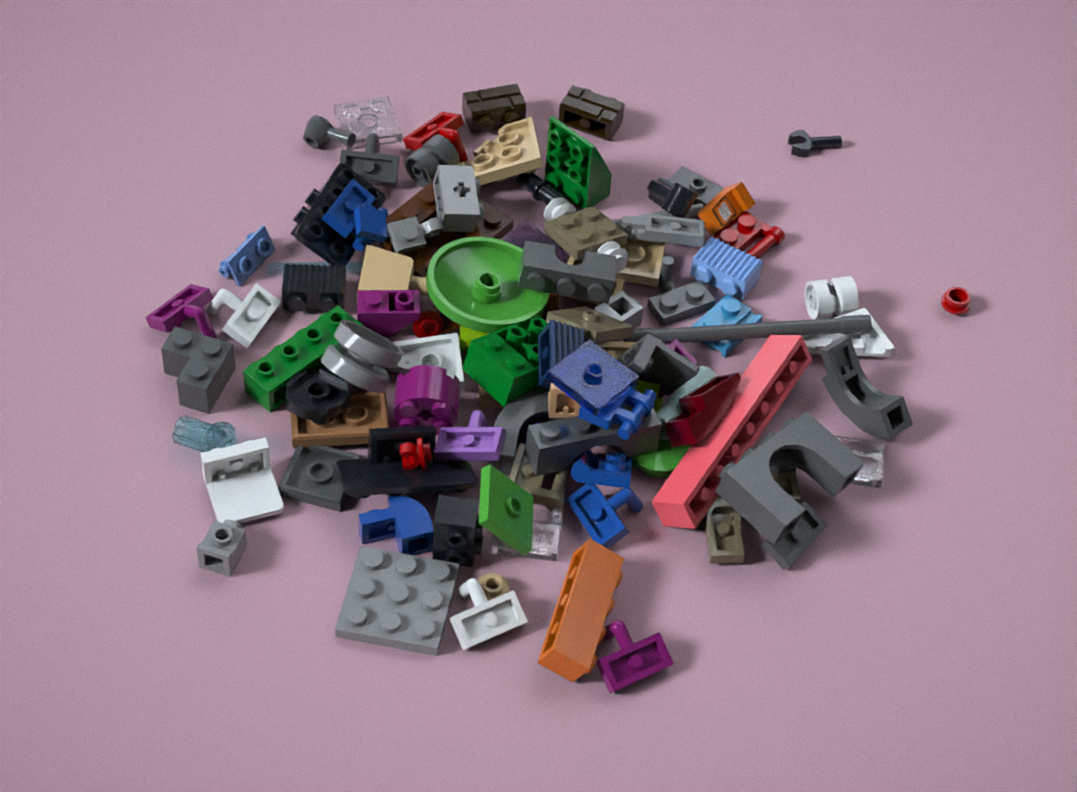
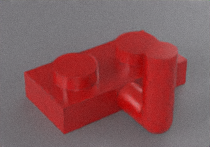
[403,112,468,163]

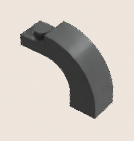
[819,337,913,439]
[494,388,564,476]

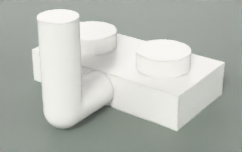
[208,283,281,348]
[449,578,528,650]

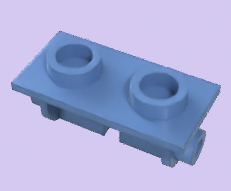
[218,225,276,286]

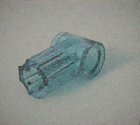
[172,416,238,452]

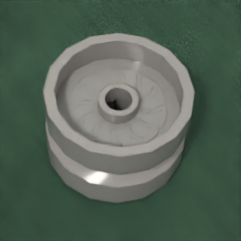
[321,320,403,394]

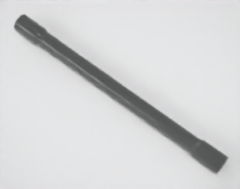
[624,314,872,344]

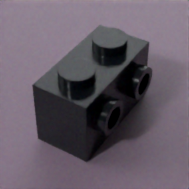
[433,495,484,567]

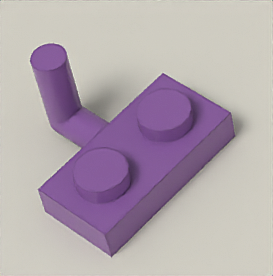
[434,410,506,461]

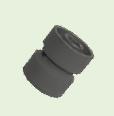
[404,134,460,188]

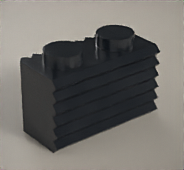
[282,263,346,312]

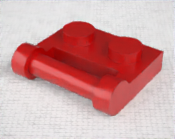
[711,211,785,259]

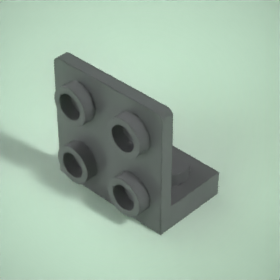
[612,334,699,396]

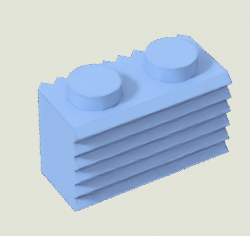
[690,236,763,300]

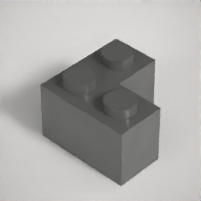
[161,326,236,414]

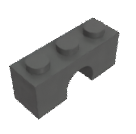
[518,240,616,303]

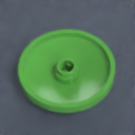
[426,237,550,333]

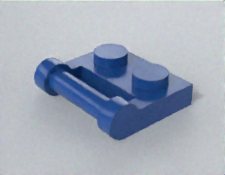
[571,449,632,489]

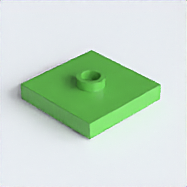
[479,464,534,555]

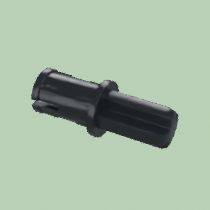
[517,173,567,205]

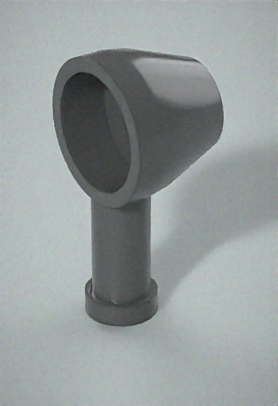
[303,115,356,148]

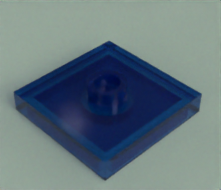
[546,339,639,417]

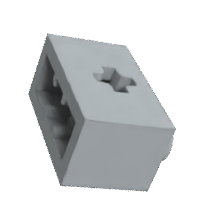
[433,165,483,232]

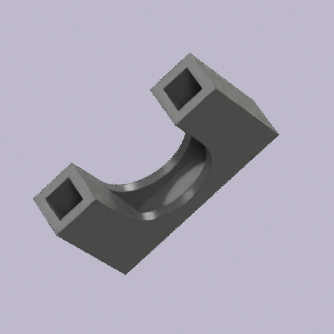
[715,411,865,545]

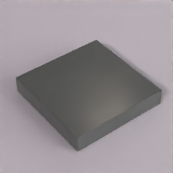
[278,445,362,512]

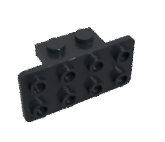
[290,163,386,267]
[336,425,478,498]

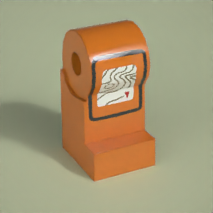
[697,182,756,234]

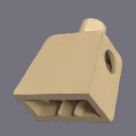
[358,245,428,296]

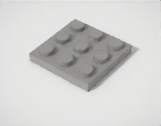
[335,546,460,656]

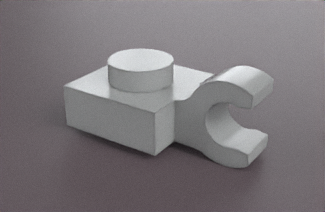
[387,216,444,254]

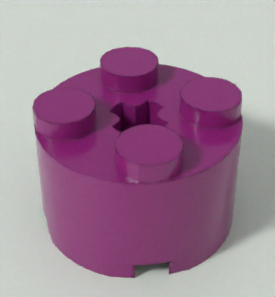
[393,365,460,435]

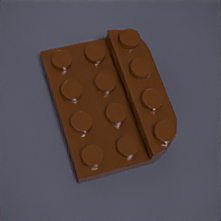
[381,182,513,277]

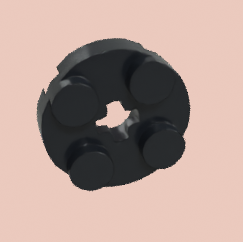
[286,369,350,425]

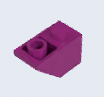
[357,290,420,338]

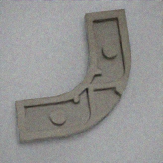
[705,473,801,564]

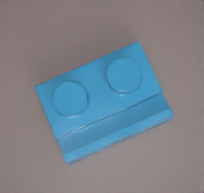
[691,294,763,357]

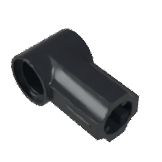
[647,177,698,218]

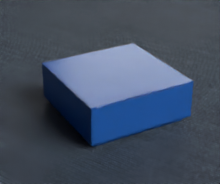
[354,205,388,243]

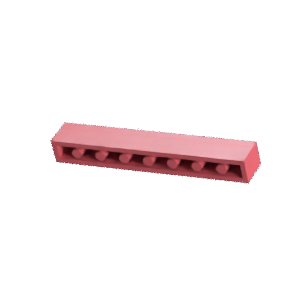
[651,335,812,529]

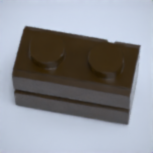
[462,83,526,133]
[559,85,625,141]

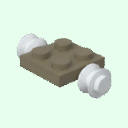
[544,197,628,274]

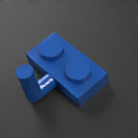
[566,483,643,549]

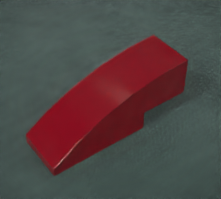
[664,373,741,448]

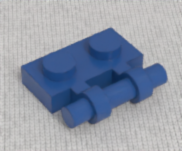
[322,179,388,251]
[578,369,657,440]

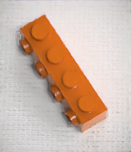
[537,539,624,682]

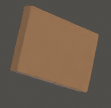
[291,391,390,448]

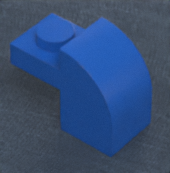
[358,496,433,556]

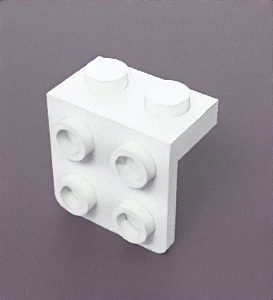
[200,437,284,524]

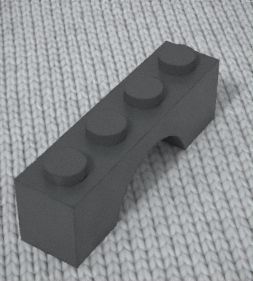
[525,406,662,476]

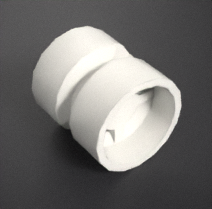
[805,276,859,319]

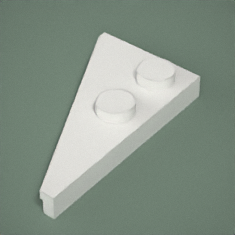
[802,307,895,357]
[384,333,465,389]

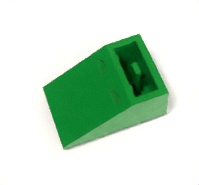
[544,116,612,209]
[462,316,548,407]

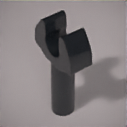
[788,130,842,158]

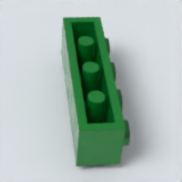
[243,305,364,412]

